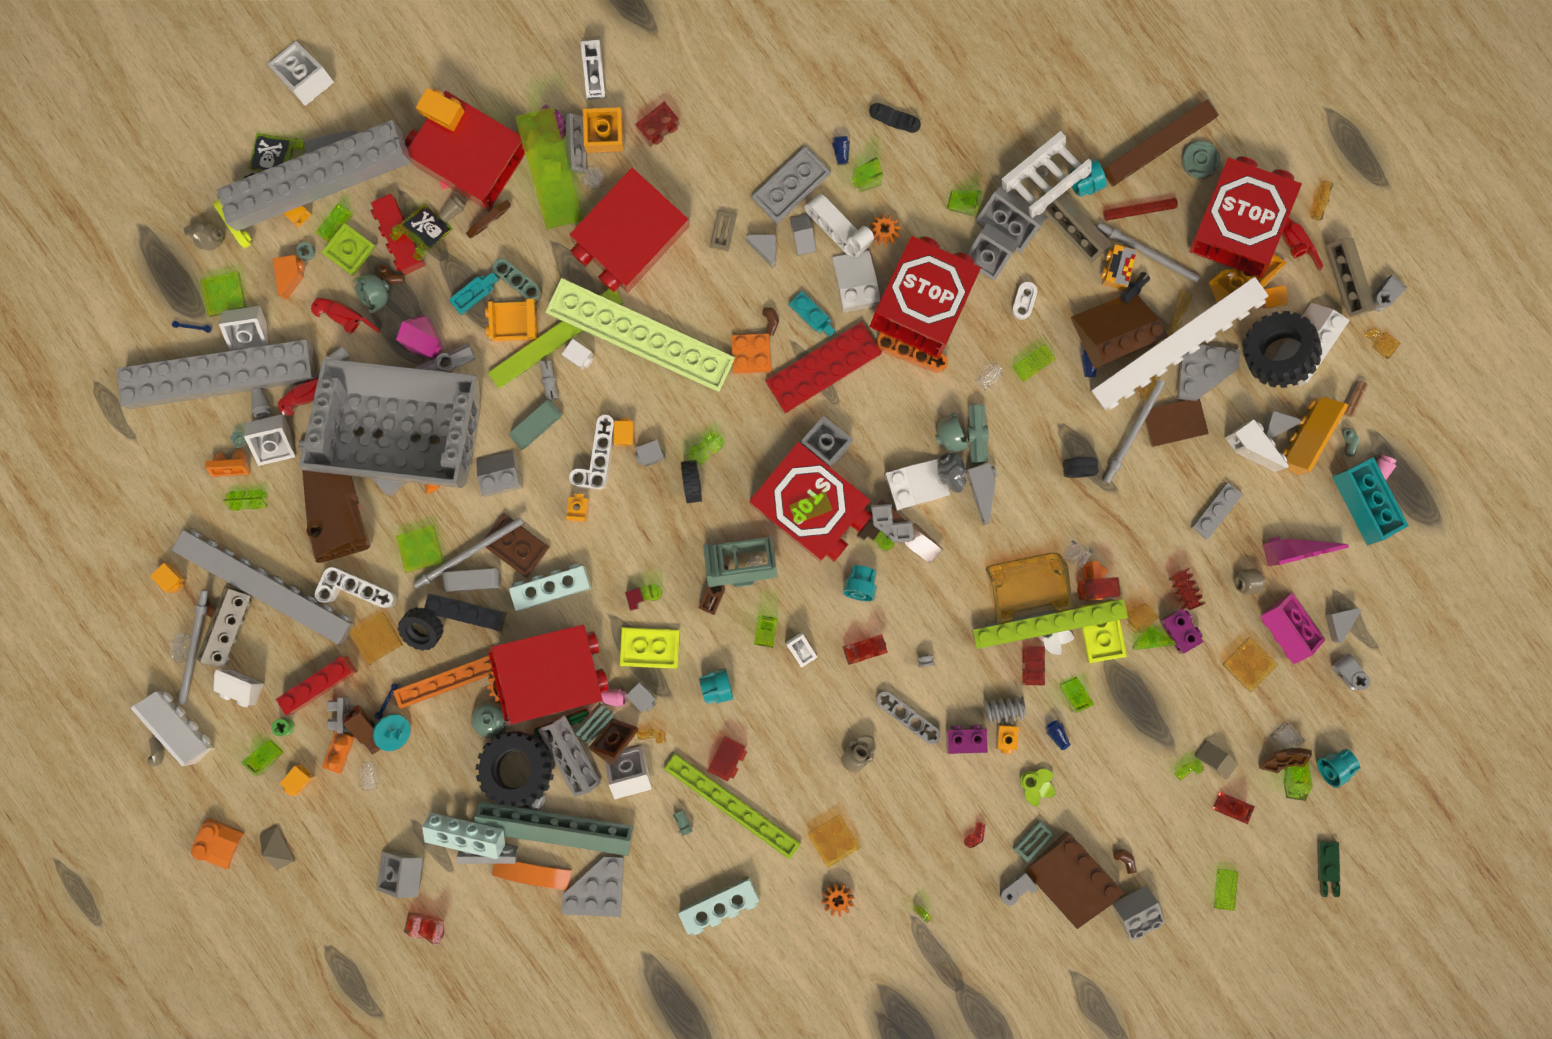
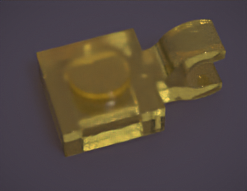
[1365,327,1401,359]

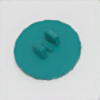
[373,714,411,751]

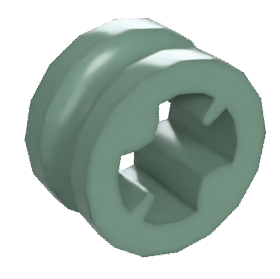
[296,242,316,261]

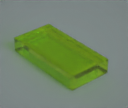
[789,492,832,524]
[1214,869,1239,911]

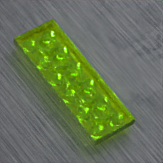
[515,107,583,230]

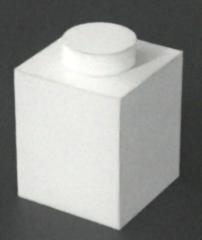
[562,339,593,370]

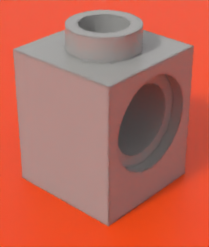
[634,440,665,467]
[626,682,657,713]

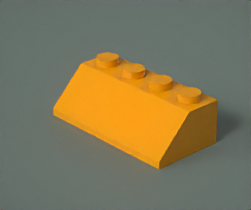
[1281,396,1348,475]

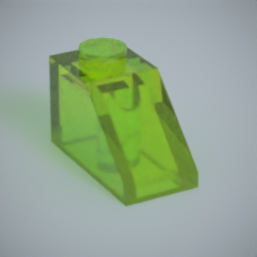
[852,157,883,192]
[1284,762,1313,801]

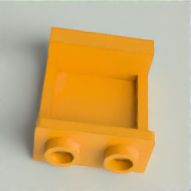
[485,299,538,342]

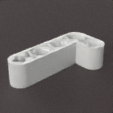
[804,194,874,259]
[569,415,614,490]
[315,567,398,608]

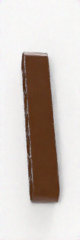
[1103,99,1219,187]

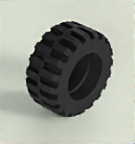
[1243,311,1322,388]
[475,731,555,807]

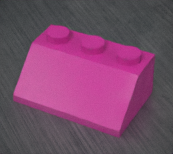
[1260,592,1325,664]

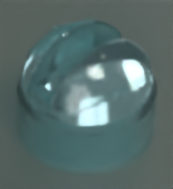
[230,431,247,448]

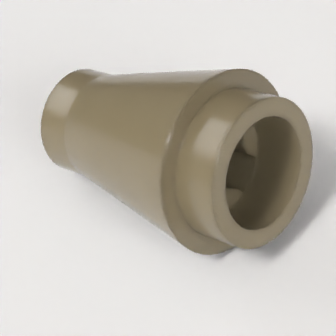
[438,194,466,223]

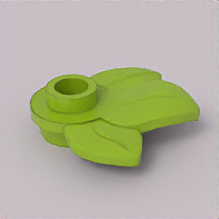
[1020,769,1056,807]

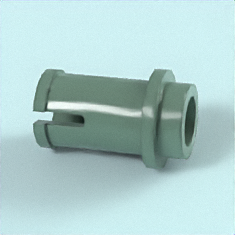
[673,810,693,836]

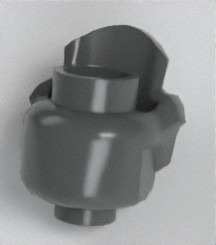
[937,453,967,493]

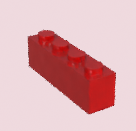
[370,194,426,275]
[275,656,357,716]

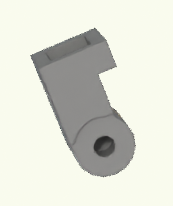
[999,871,1038,906]

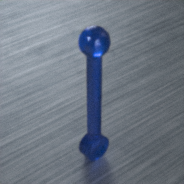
[172,321,212,333]
[375,683,399,720]

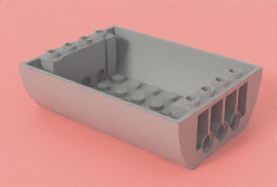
[299,359,480,488]

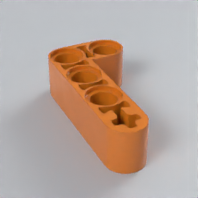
[876,332,948,373]

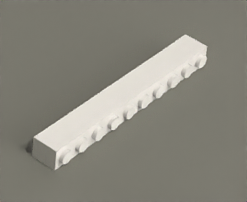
[1091,277,1269,410]

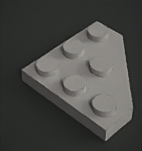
[1177,344,1240,401]
[562,856,624,917]

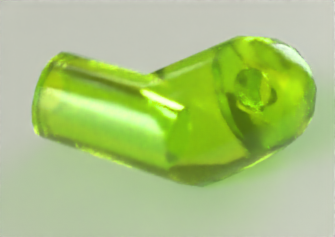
[1175,760,1204,781]

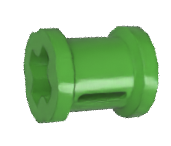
[271,718,295,737]

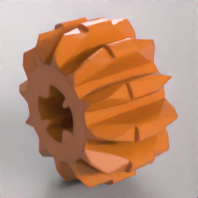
[869,214,901,247]
[821,882,854,917]

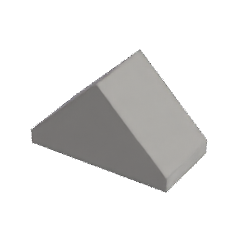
[789,215,816,256]
[746,235,776,268]
[1263,411,1301,438]
[372,478,407,497]
[1325,608,1362,643]

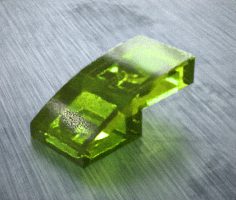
[1012,344,1056,382]

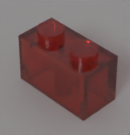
[707,735,748,782]

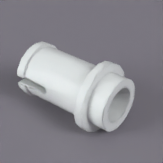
[325,346,349,361]

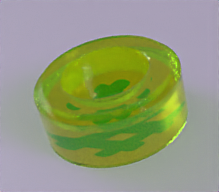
[913,905,932,924]

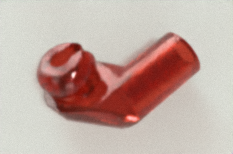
[964,822,986,848]

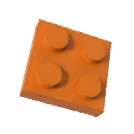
[731,334,771,374]

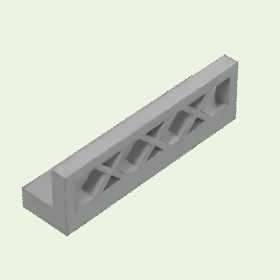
[538,715,601,797]

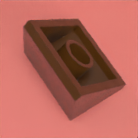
[589,718,639,766]

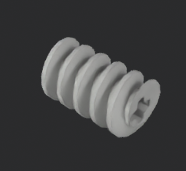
[984,696,1026,724]

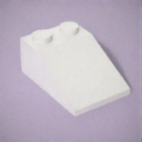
[267,41,334,106]
[832,251,881,313]
[884,459,950,511]

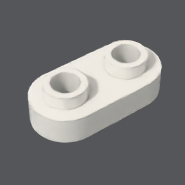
[1012,282,1037,320]

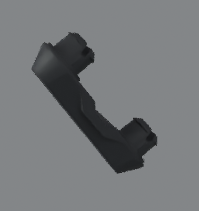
[869,103,921,133]

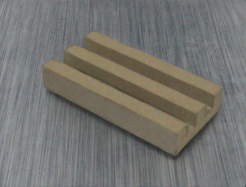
[710,210,737,252]

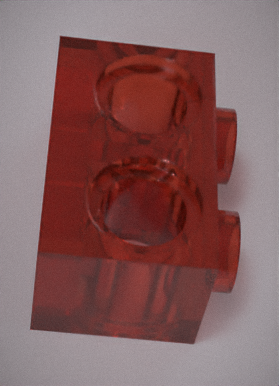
[635,101,680,147]
[1022,646,1045,686]

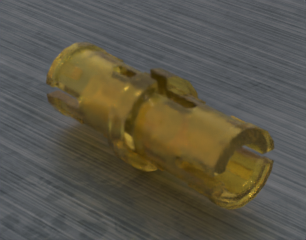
[1310,181,1334,221]

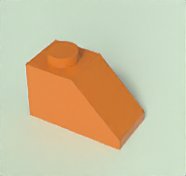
[273,255,305,299]

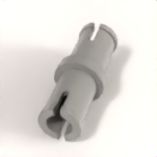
[539,361,558,400]

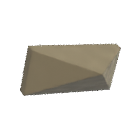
[260,826,295,870]

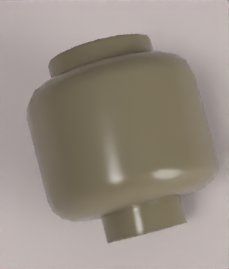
[1234,569,1266,595]

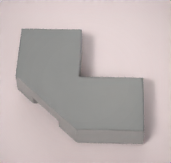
[872,503,915,543]

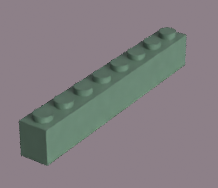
[475,802,633,856]

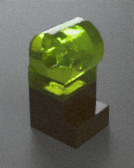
[857,520,895,551]

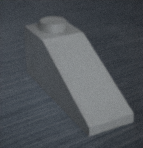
[580,37,606,99]
[966,463,997,526]

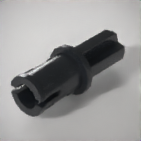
[1120,272,1150,303]

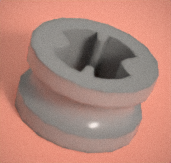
[917,655,935,667]

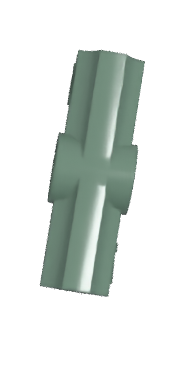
[967,405,989,464]

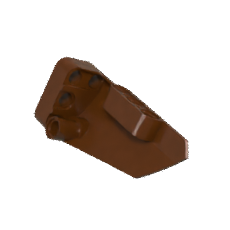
[302,470,371,563]

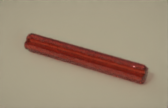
[1103,198,1178,221]

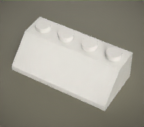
[1272,303,1350,386]
[131,691,214,767]

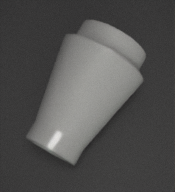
[251,388,271,418]

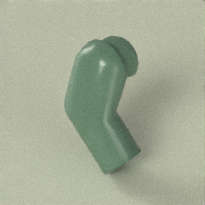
[1343,428,1360,457]

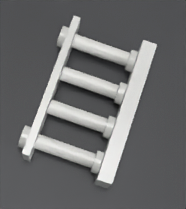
[1001,131,1091,218]

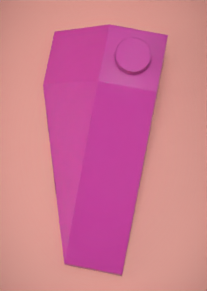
[396,315,442,360]
[1262,536,1349,566]

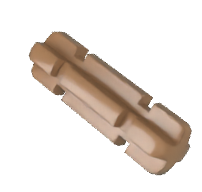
[1344,381,1368,417]

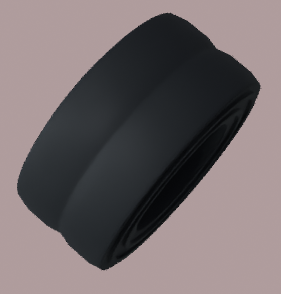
[1063,457,1099,478]

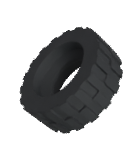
[681,460,702,504]
[398,607,444,651]

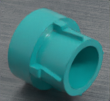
[1069,158,1107,197]
[842,565,877,602]
[699,668,734,704]
[1317,749,1361,788]

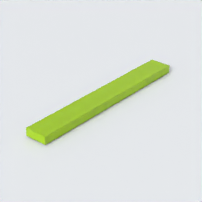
[488,289,624,389]
[664,753,801,860]

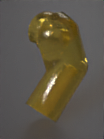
[637,728,666,744]

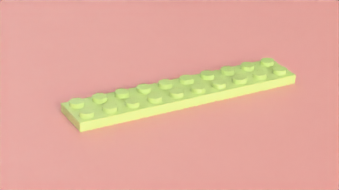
[545,278,735,393]

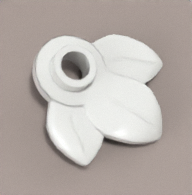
[1038,630,1074,655]

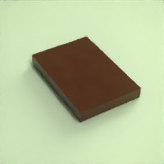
[1145,399,1209,447]
[484,513,550,578]

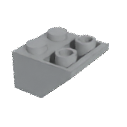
[1113,885,1165,941]

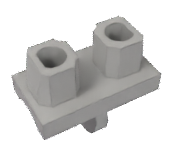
[327,697,355,733]

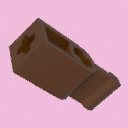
[698,565,729,615]
[342,704,381,755]

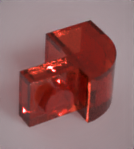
[1077,577,1120,600]
[843,634,888,665]
[404,913,445,945]

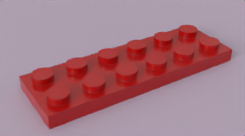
[765,322,882,414]

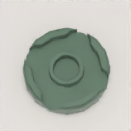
[1181,141,1220,179]

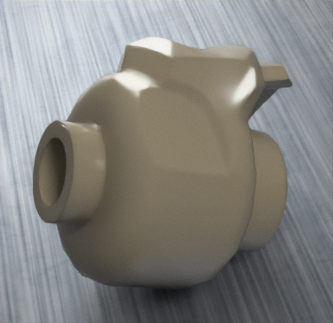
[183,221,223,251]
[841,735,876,773]

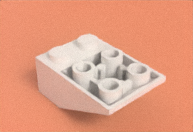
[1225,420,1289,472]

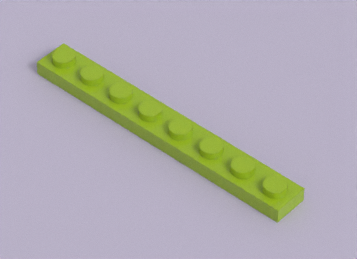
[972,599,1128,649]

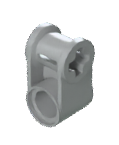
[1372,274,1407,311]
[1332,653,1370,690]

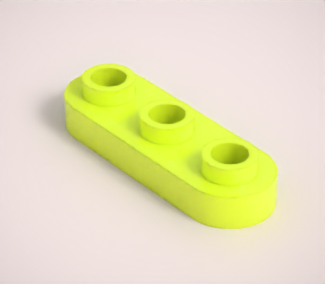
[213,198,252,249]

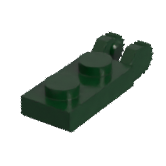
[1317,841,1340,897]

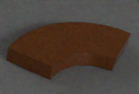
[466,200,511,238]
[1259,748,1312,774]

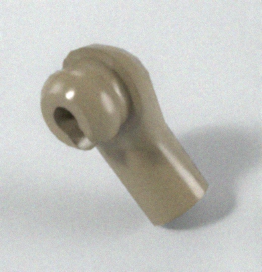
[147,737,162,767]

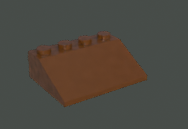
[1070,294,1168,369]
[1024,831,1124,929]

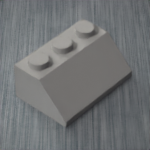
[976,184,1047,253]

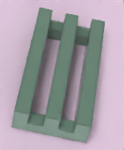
[573,702,615,744]
[1013,820,1054,862]

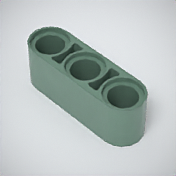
[493,258,542,302]
[509,399,563,450]

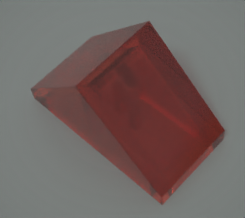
[1213,792,1255,825]

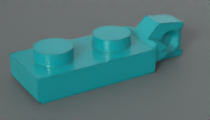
[449,272,499,316]
[789,291,835,338]

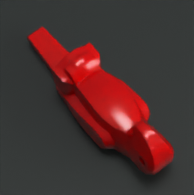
[1282,217,1323,270]
[311,298,381,334]
[278,377,319,416]

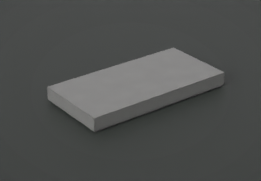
[751,146,831,225]

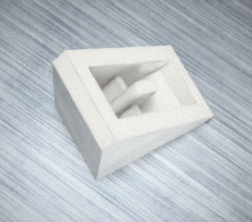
[786,632,817,668]

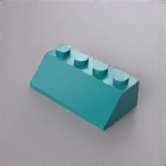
[1332,457,1409,546]

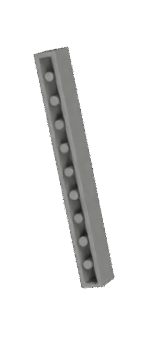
[172,529,355,644]

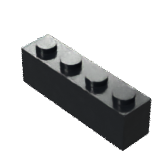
[424,593,507,631]

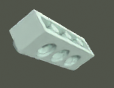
[509,564,592,611]
[422,812,505,860]
[678,877,759,935]

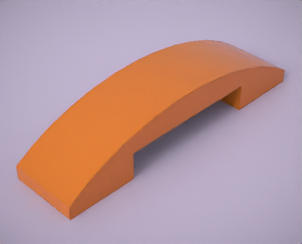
[492,861,572,890]

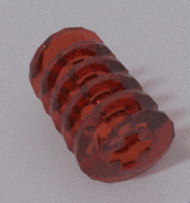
[1168,567,1206,610]

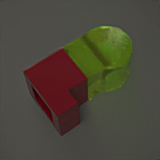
[625,584,663,611]

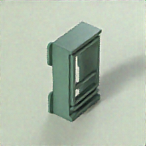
[703,535,778,588]

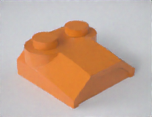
[191,818,245,870]

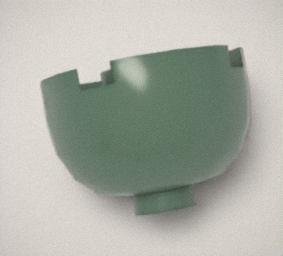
[353,274,389,313]
[935,413,969,452]
[471,699,509,738]

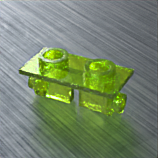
[315,204,353,243]
[686,431,725,466]
[223,489,268,511]

